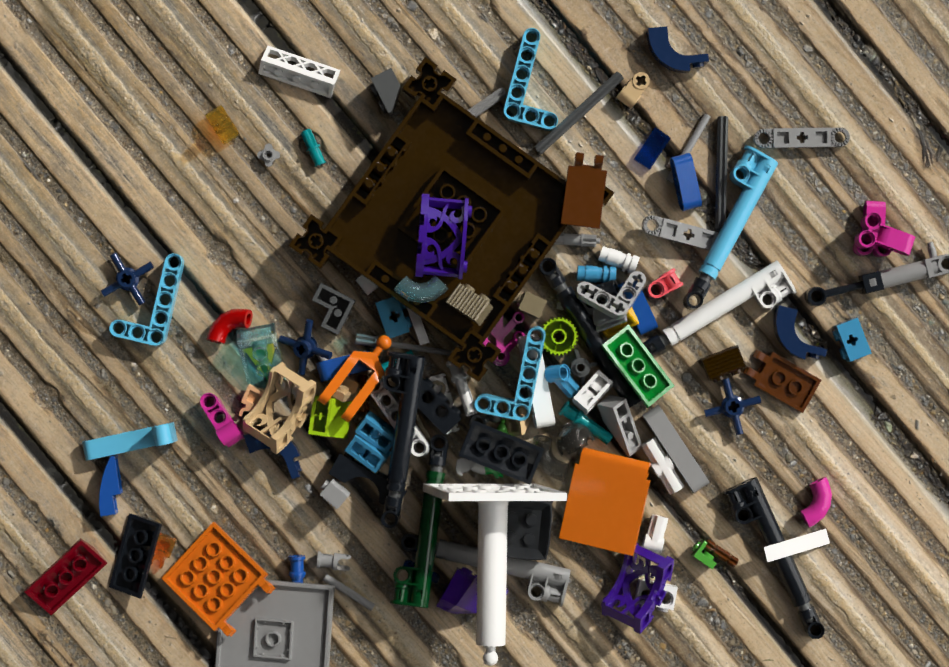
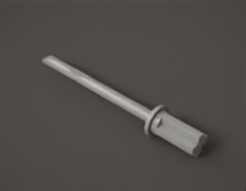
[355,334,452,356]

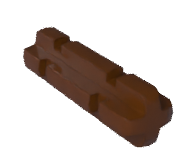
[358,375,369,412]
[704,540,739,568]

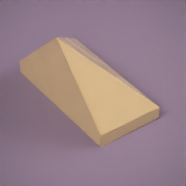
[503,397,532,436]

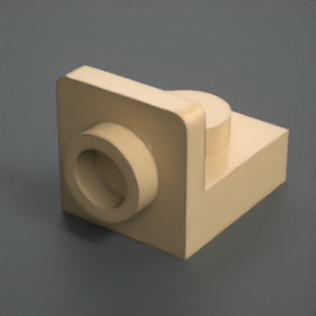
[332,377,360,402]

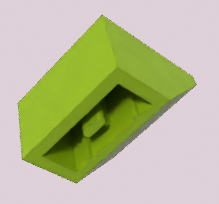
[308,395,352,439]

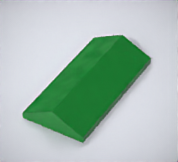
[601,324,675,408]

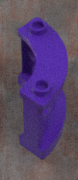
[415,194,472,280]
[601,543,674,634]

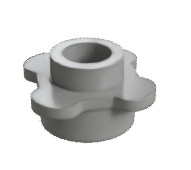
[257,144,280,167]

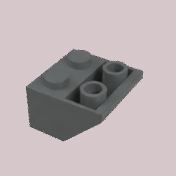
[369,68,401,117]

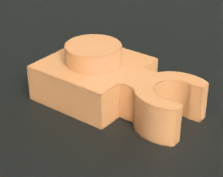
[239,384,265,416]

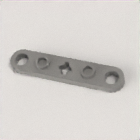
[753,127,850,148]
[642,215,734,251]

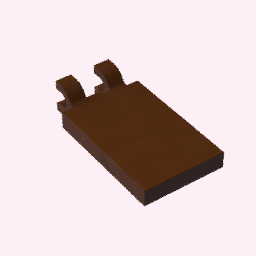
[560,152,607,229]
[743,350,822,413]

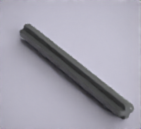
[535,72,624,155]
[715,116,728,230]

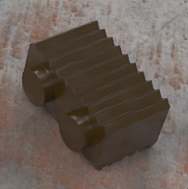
[700,345,746,382]

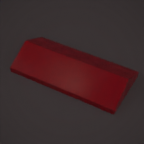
[24,538,107,615]

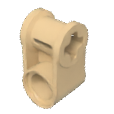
[616,72,650,109]

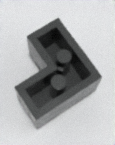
[312,283,356,335]

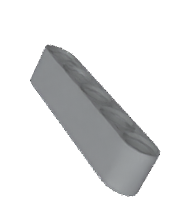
[642,405,710,493]

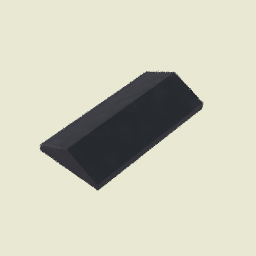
[458,420,544,485]
[109,513,162,599]

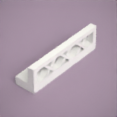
[258,46,340,98]

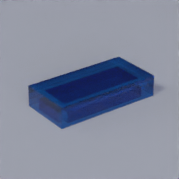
[633,127,671,170]

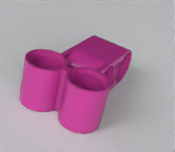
[853,200,892,258]
[854,212,916,256]
[200,393,244,448]

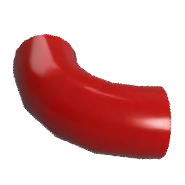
[206,309,253,344]

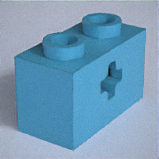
[375,297,412,339]
[832,318,872,362]
[355,410,395,454]

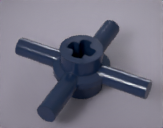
[101,253,154,306]
[278,319,332,375]
[704,378,761,435]

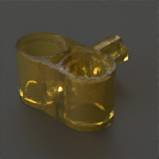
[205,105,240,145]

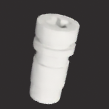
[598,246,640,274]

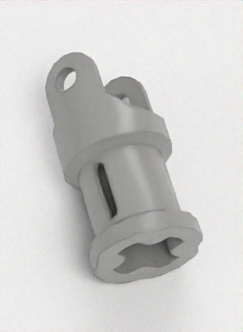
[316,551,351,571]

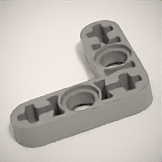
[576,271,646,320]

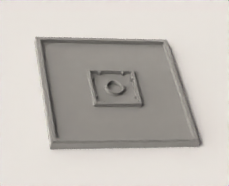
[215,580,335,667]

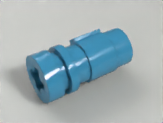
[576,265,617,283]

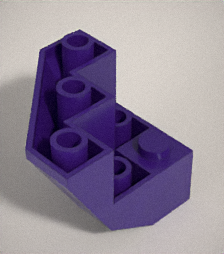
[436,566,509,614]

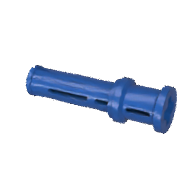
[288,555,306,583]

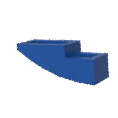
[99,455,123,517]

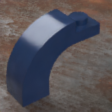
[646,26,709,73]
[773,305,827,359]
[243,430,302,479]

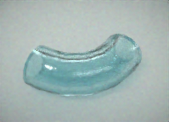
[393,275,448,303]

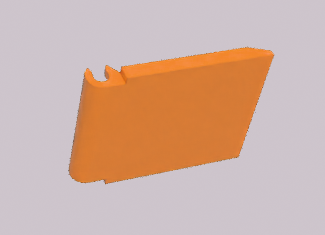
[559,447,651,556]

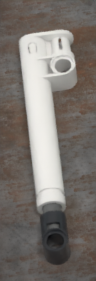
[643,260,797,356]

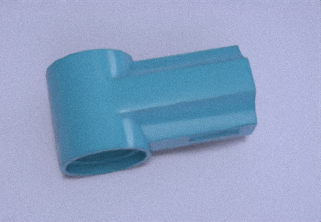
[545,364,580,398]

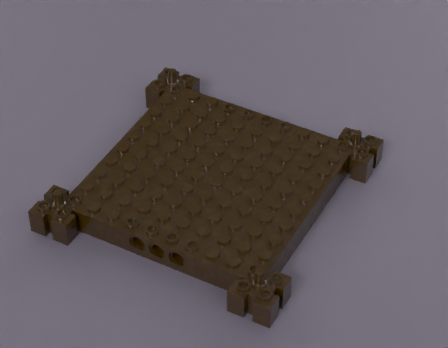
[288,57,614,382]

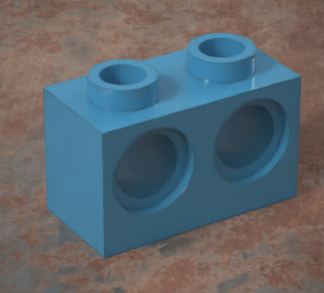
[345,434,391,473]

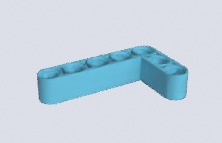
[503,28,558,131]
[109,253,184,346]
[474,326,546,421]
[82,422,178,461]

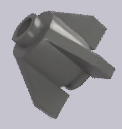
[569,348,598,386]

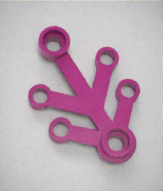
[483,312,525,366]

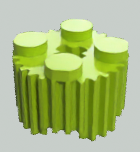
[539,317,578,356]

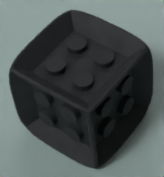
[507,501,553,560]

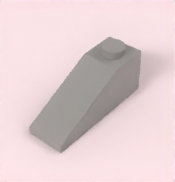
[597,395,642,457]

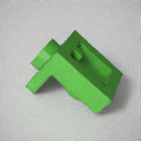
[691,539,717,570]

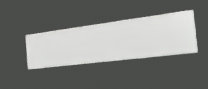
[764,529,830,562]

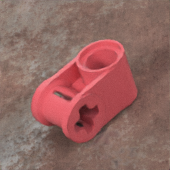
[646,268,684,299]

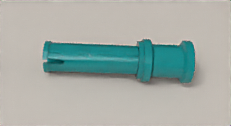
[558,400,613,445]

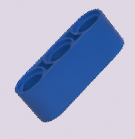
[670,153,702,211]
[618,279,658,335]
[316,350,371,382]

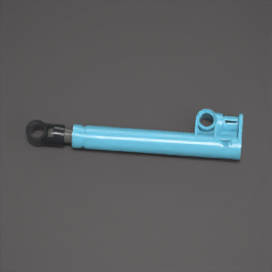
[683,145,778,310]

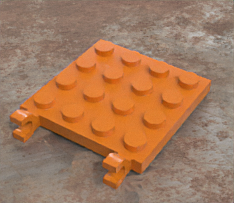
[161,522,276,637]

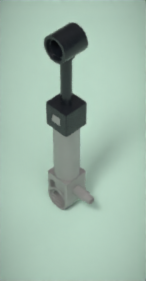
[804,242,949,306]

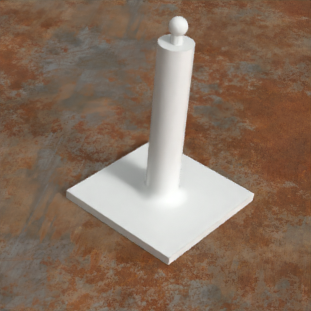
[423,484,567,666]

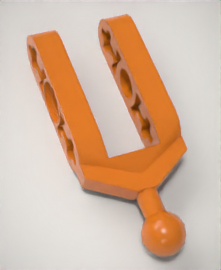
[317,335,392,423]

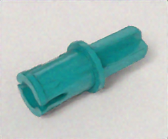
[301,129,326,167]

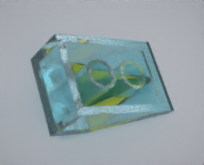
[237,323,286,388]

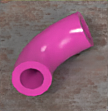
[800,477,832,528]

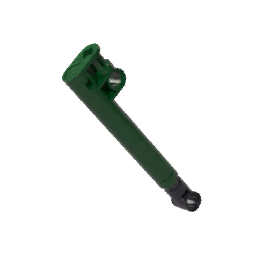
[390,434,449,608]

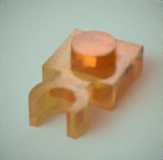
[151,533,177,569]

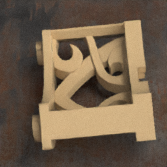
[243,362,317,455]

